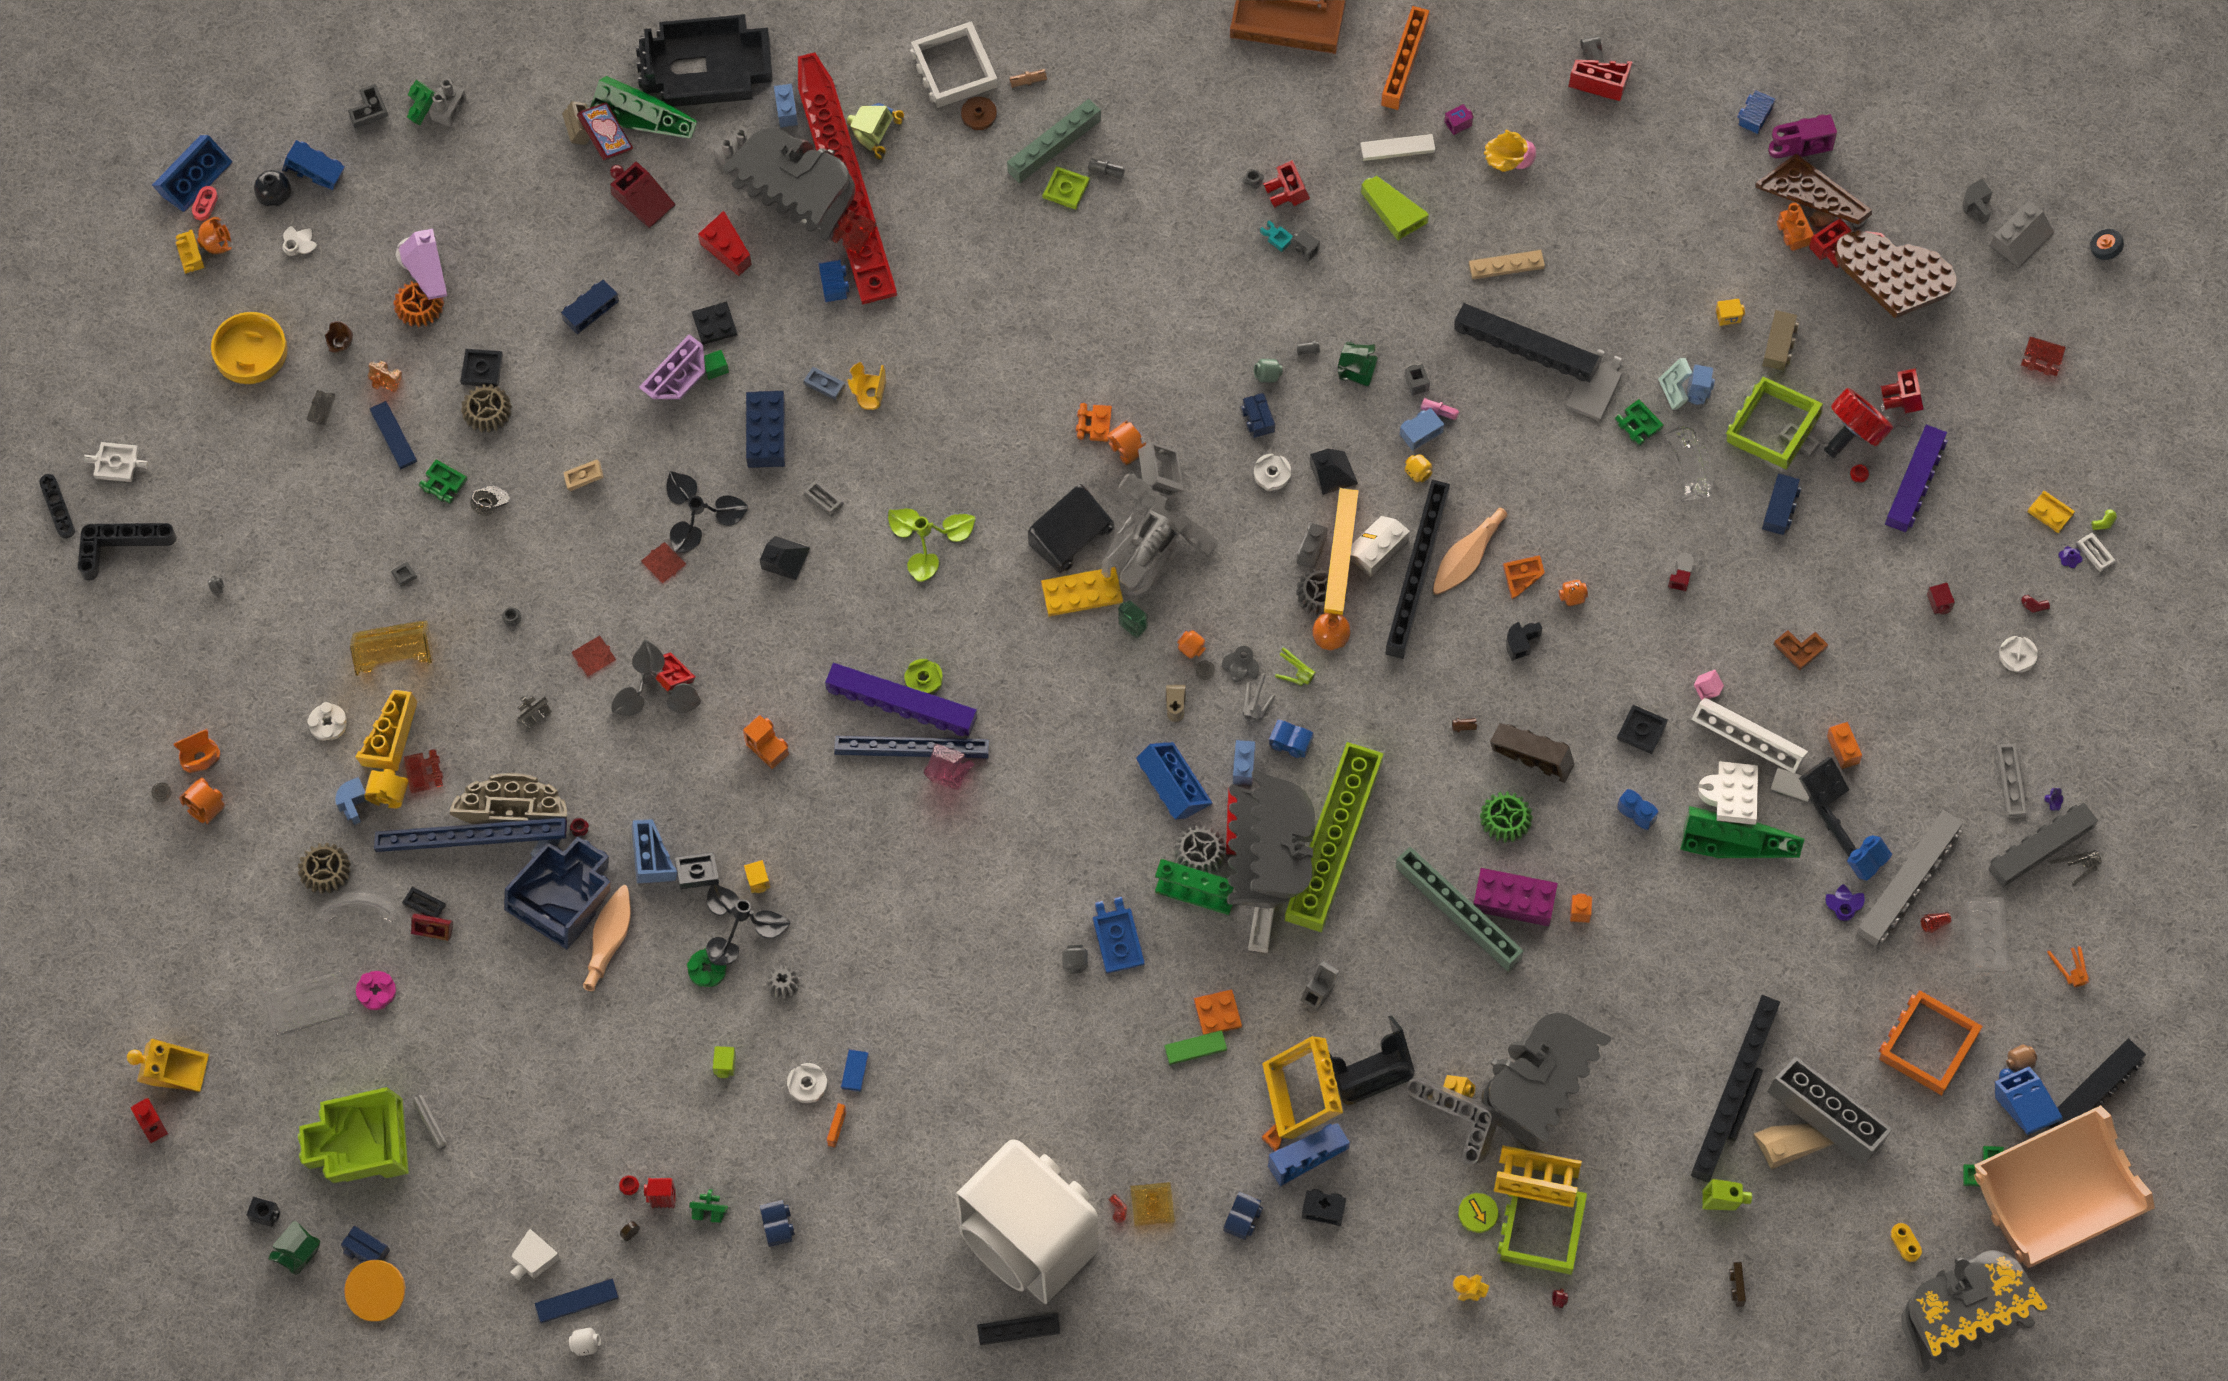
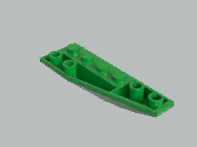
[590,76,697,139]
[1680,806,1804,858]

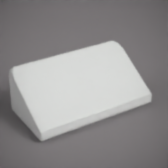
[1771,768,1809,802]

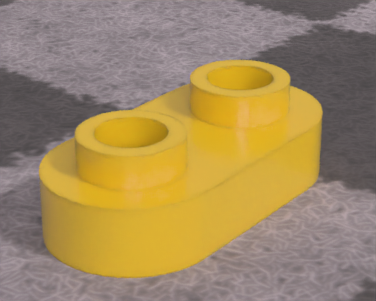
[1891,1223,1922,1262]

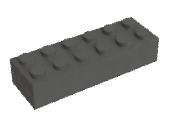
[1767,1056,1892,1165]

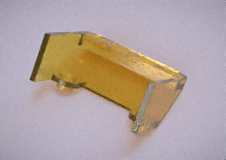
[350,621,433,676]

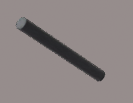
[1728,1068,1763,1141]

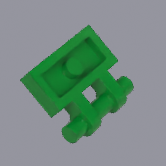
[1615,399,1664,445]
[418,459,468,504]

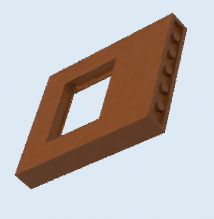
[1230,0,1346,54]

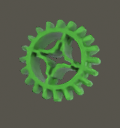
[1480,791,1533,843]

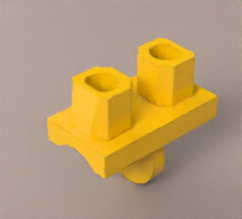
[1453,1274,1489,1301]

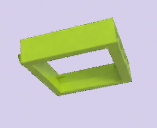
[1725,377,1823,470]
[1497,1191,1587,1275]

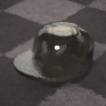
[470,486,509,516]

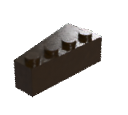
[1490,723,1575,783]

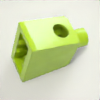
[1702,1179,1752,1211]

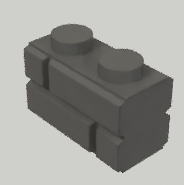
[1297,523,1328,569]

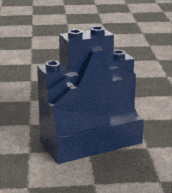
[504,836,611,950]

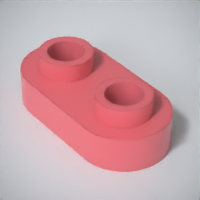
[192,186,218,221]

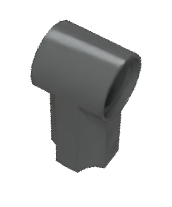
[1580,36,1605,63]

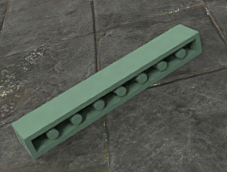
[1395,847,1523,972]

